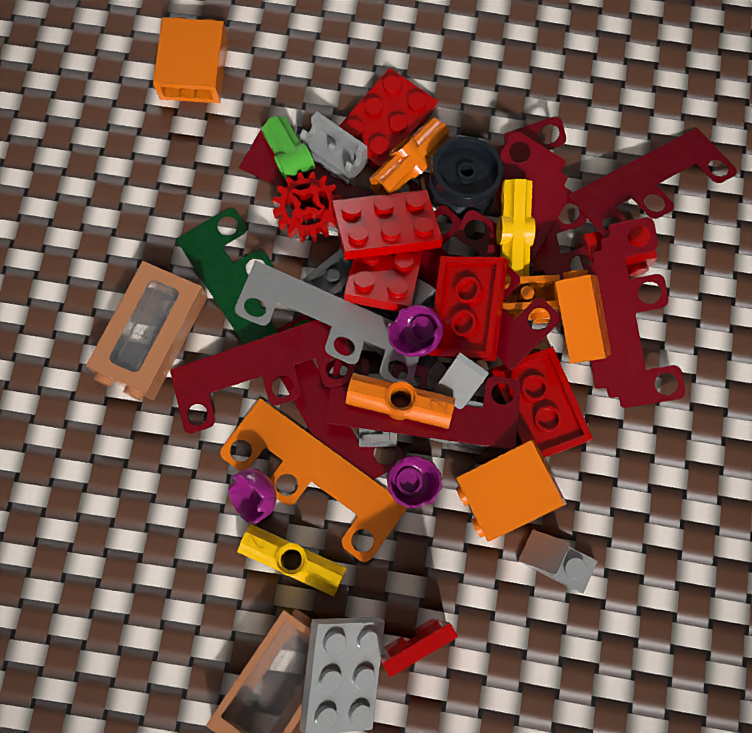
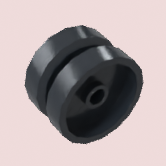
[427,137,504,221]

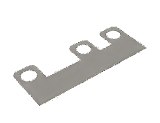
[235,260,419,385]

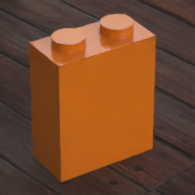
[153,17,228,103]
[555,269,611,364]
[456,440,567,542]

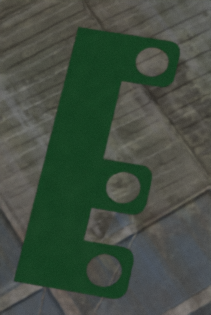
[176,208,310,345]

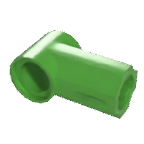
[261,116,315,181]

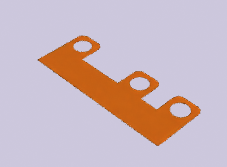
[220,398,408,562]

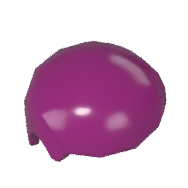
[387,304,444,357]
[386,455,442,509]
[228,468,277,525]

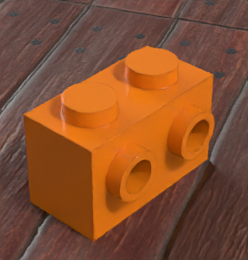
[503,275,560,324]

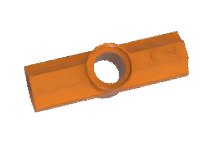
[369,117,450,195]
[346,373,456,429]

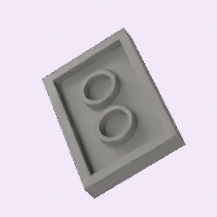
[299,617,385,733]

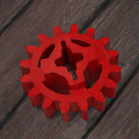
[272,172,342,242]

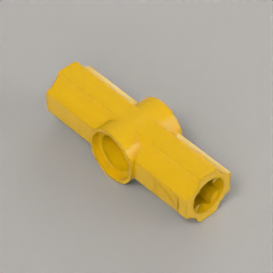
[496,179,535,277]
[237,524,347,597]

